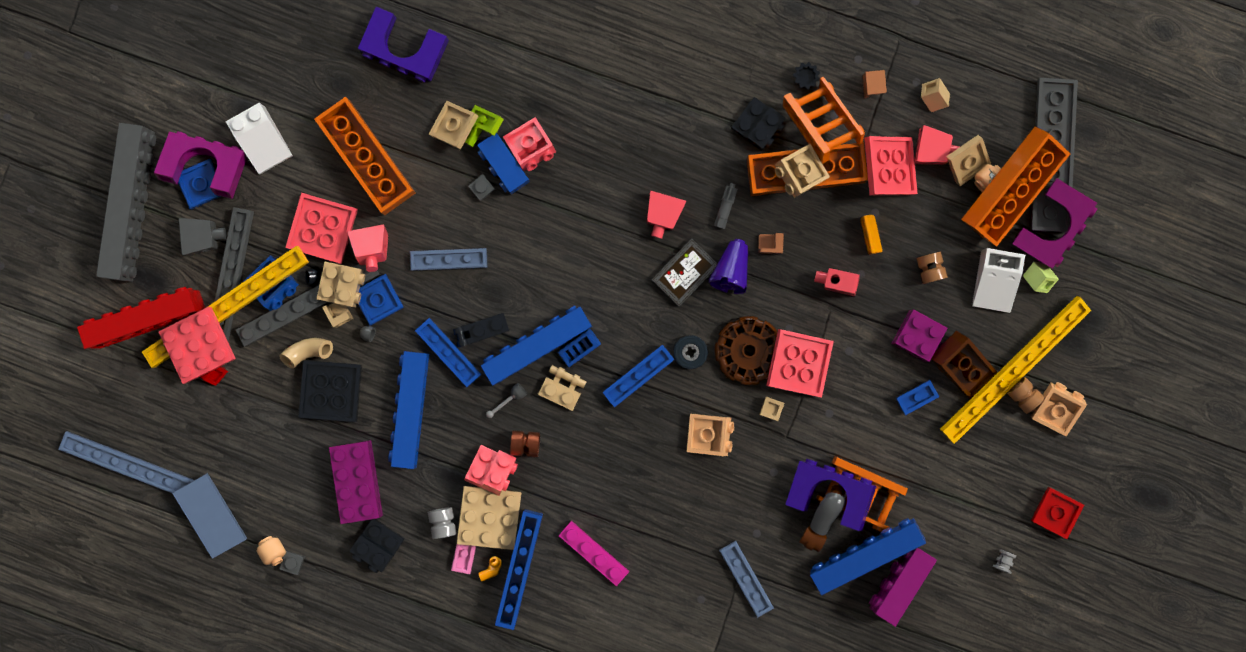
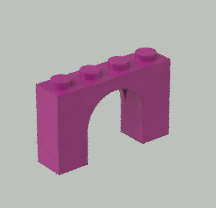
[154,131,247,199]
[1012,178,1098,269]

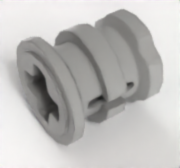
[992,550,1016,574]

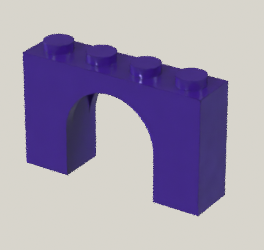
[358,7,449,82]
[785,458,876,531]

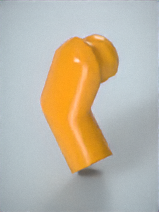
[478,556,502,581]

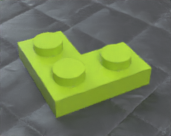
[464,105,504,147]

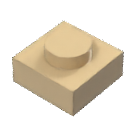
[759,397,784,421]

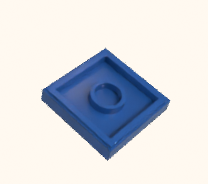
[178,159,221,210]
[358,274,404,326]

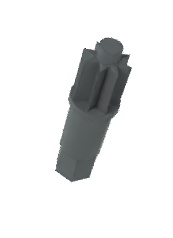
[714,183,738,229]

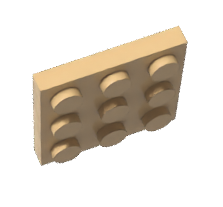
[456,486,521,550]

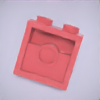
[503,117,556,171]
[464,445,518,496]

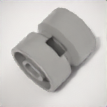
[427,507,457,539]

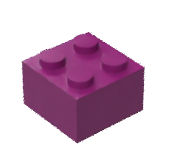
[891,309,948,362]

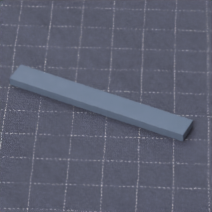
[58,431,194,493]

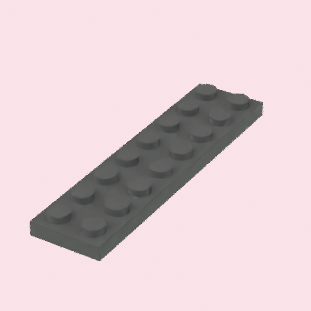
[1030,78,1078,233]

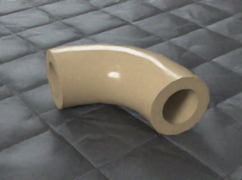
[279,338,333,369]

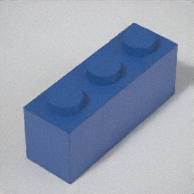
[478,133,530,195]

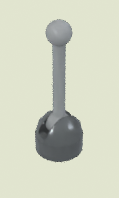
[486,383,527,418]

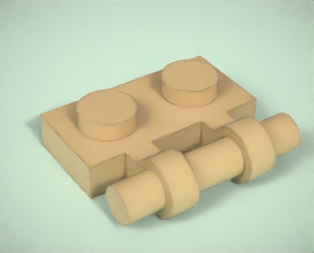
[538,365,586,411]

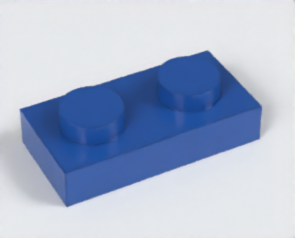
[895,380,939,415]

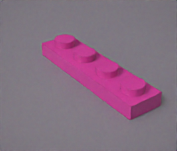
[559,521,629,586]

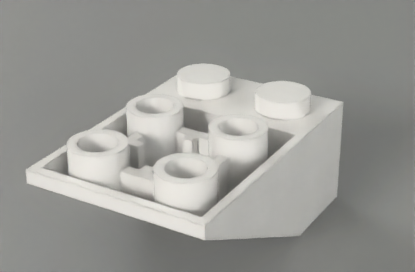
[972,248,1025,313]

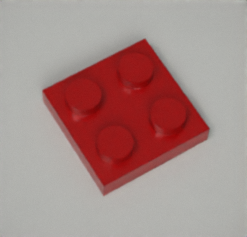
[1031,487,1084,539]

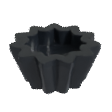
[793,62,820,89]

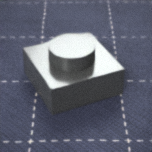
[468,174,495,201]
[279,550,305,575]

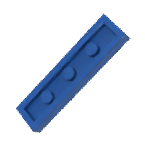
[415,318,481,387]
[602,345,674,407]

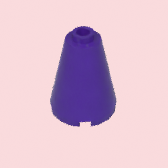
[709,239,748,294]

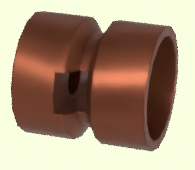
[511,431,540,457]

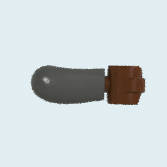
[799,485,846,552]

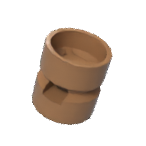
[916,252,948,284]
[1007,377,1045,414]

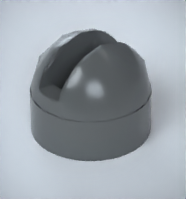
[359,326,376,342]

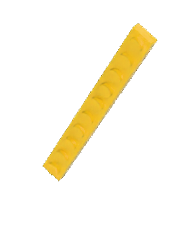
[142,246,309,368]
[940,296,1091,444]

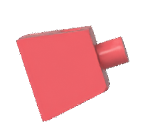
[914,125,960,165]
[647,191,686,239]
[348,224,388,272]
[814,268,860,297]

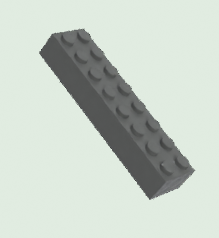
[96,123,156,282]

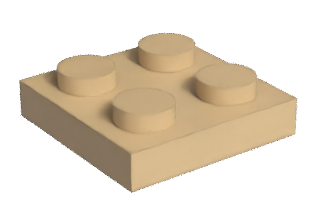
[429,101,478,150]
[946,135,991,186]

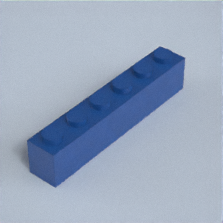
[481,306,592,386]
[388,351,429,469]
[495,509,543,630]
[810,518,926,595]

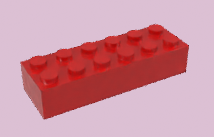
[77,287,205,350]

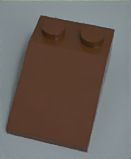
[931,331,998,399]

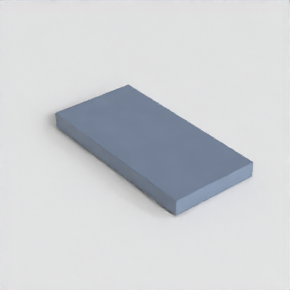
[172,473,247,559]

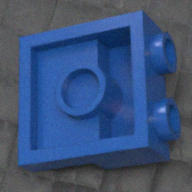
[243,255,299,311]

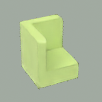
[1023,262,1059,293]

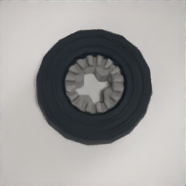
[673,335,708,369]

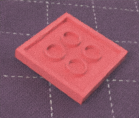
[864,136,918,195]
[285,193,358,264]
[159,307,236,384]
[766,329,834,398]

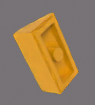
[860,215,882,255]

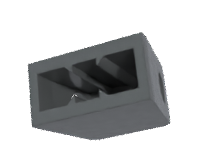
[179,218,227,256]

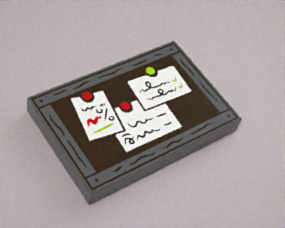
[652,239,717,306]

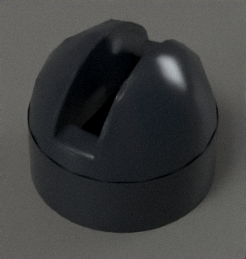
[305,269,321,285]

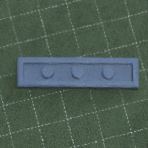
[410,248,488,271]
[719,540,774,618]

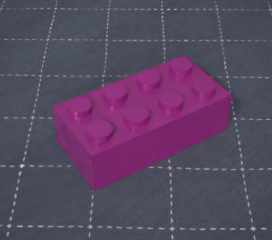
[329,440,383,524]
[869,548,937,627]

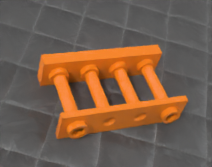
[783,77,865,164]
[816,456,908,532]

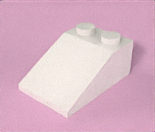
[226,103,293,174]

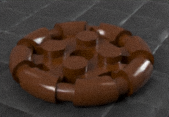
[715,316,778,385]

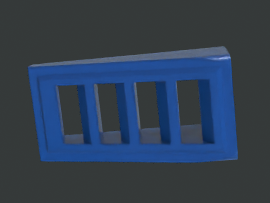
[558,329,601,367]

